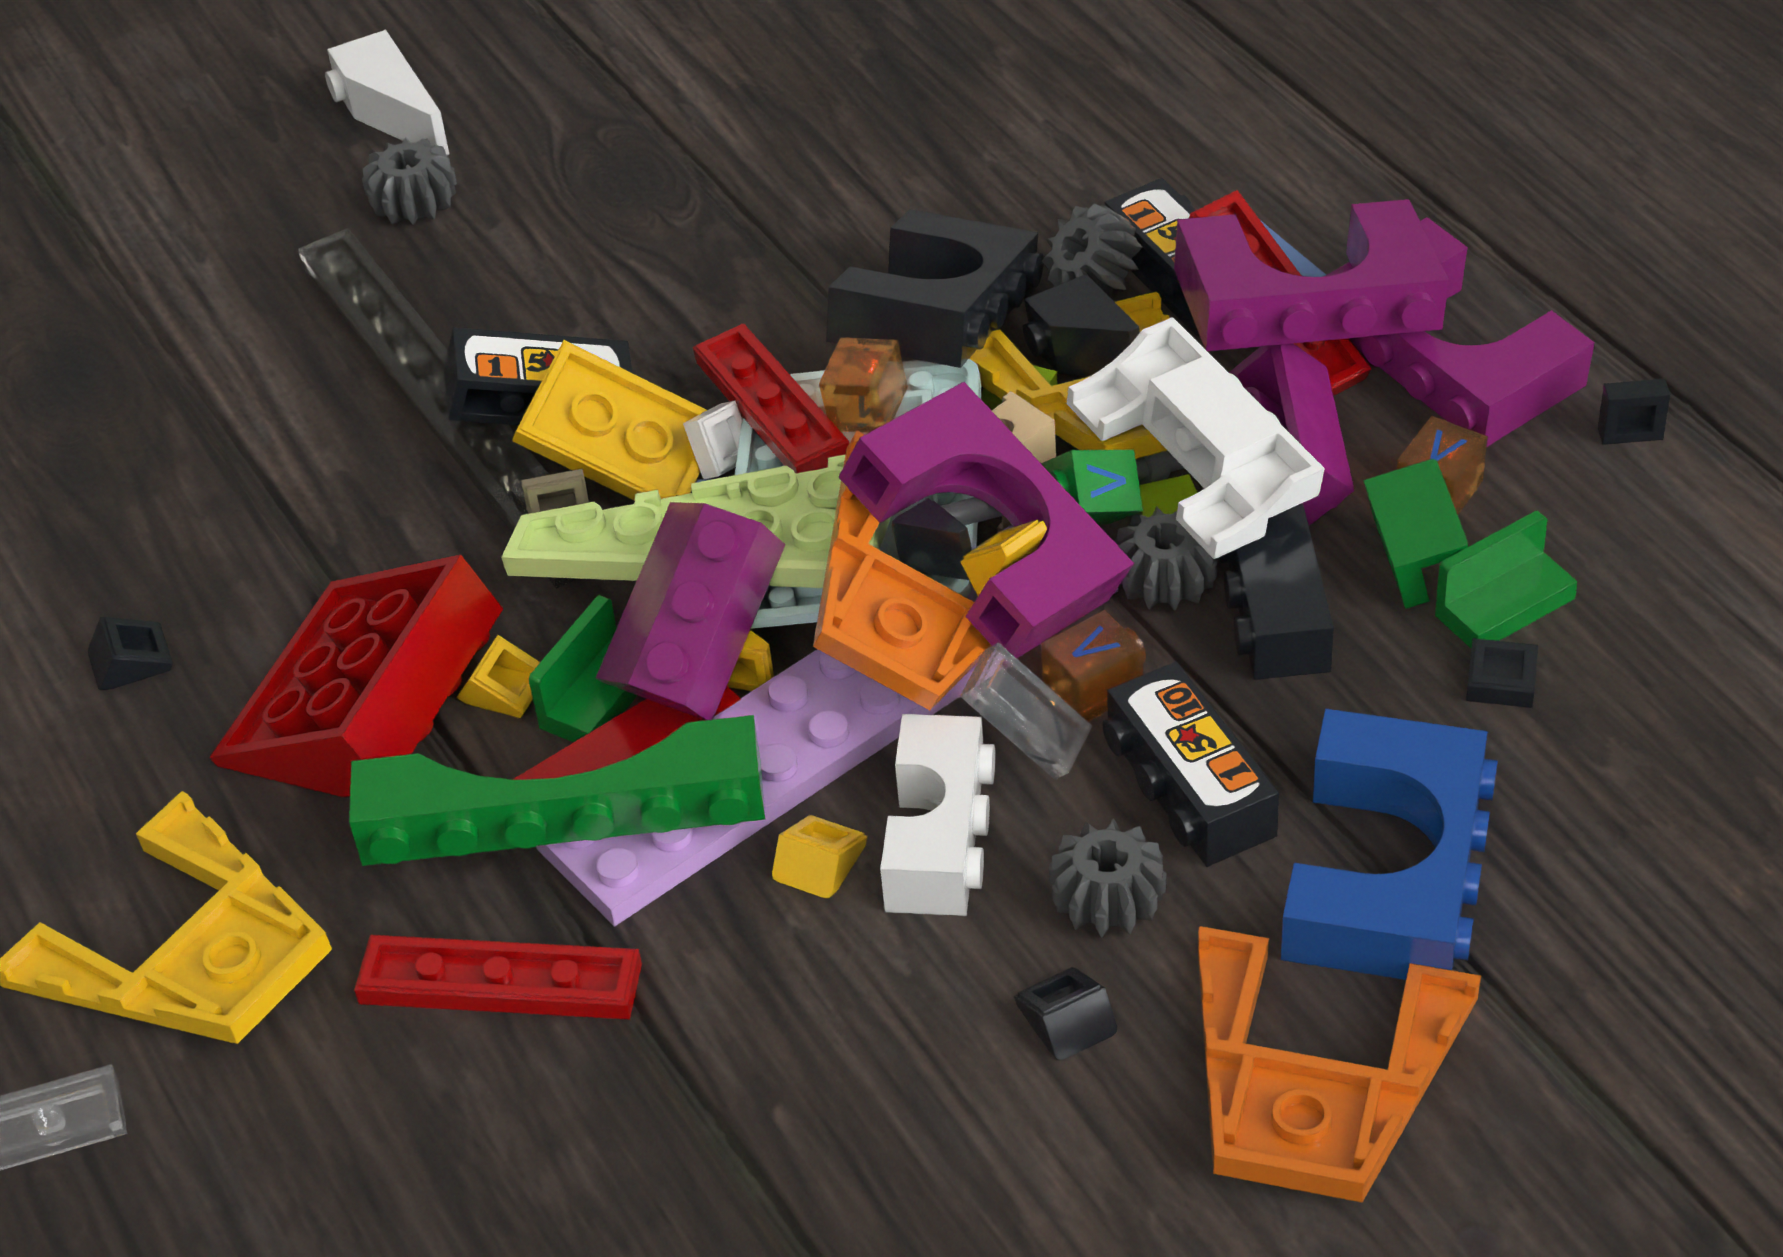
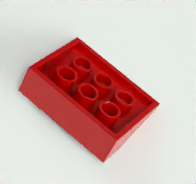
[209,554,503,797]

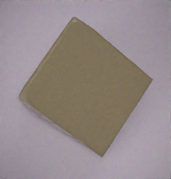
[521,469,589,514]

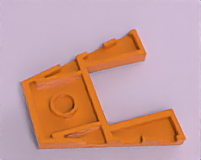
[813,430,993,711]
[1198,926,1481,1203]

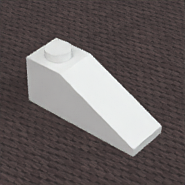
[325,30,449,155]

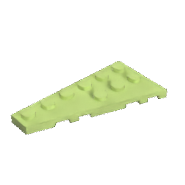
[501,455,891,588]

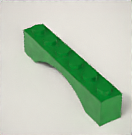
[349,715,766,866]

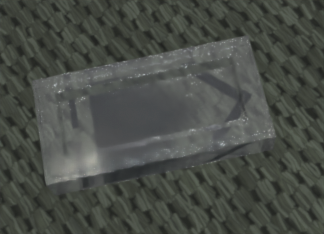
[960,642,1092,780]

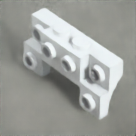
[1067,317,1325,559]

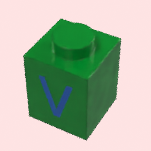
[1041,450,1143,525]

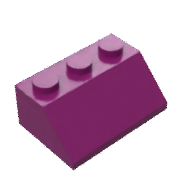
[1229,343,1355,526]
[596,502,786,720]

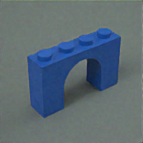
[1281,709,1498,980]

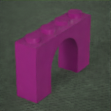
[1174,199,1449,351]
[1325,217,1595,450]
[838,382,1134,664]

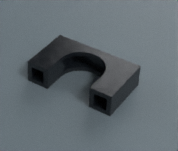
[826,209,1044,368]

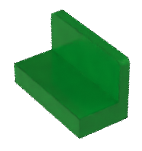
[1363,459,1469,609]
[1435,511,1578,648]
[529,595,638,742]

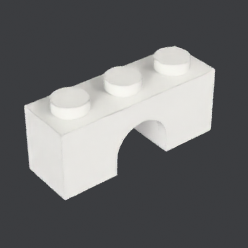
[880,714,995,916]

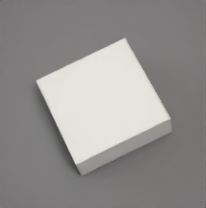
[683,401,743,480]

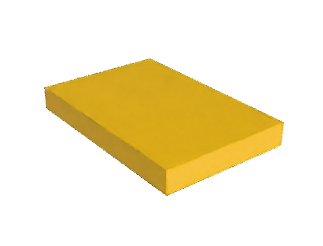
[512,340,707,501]

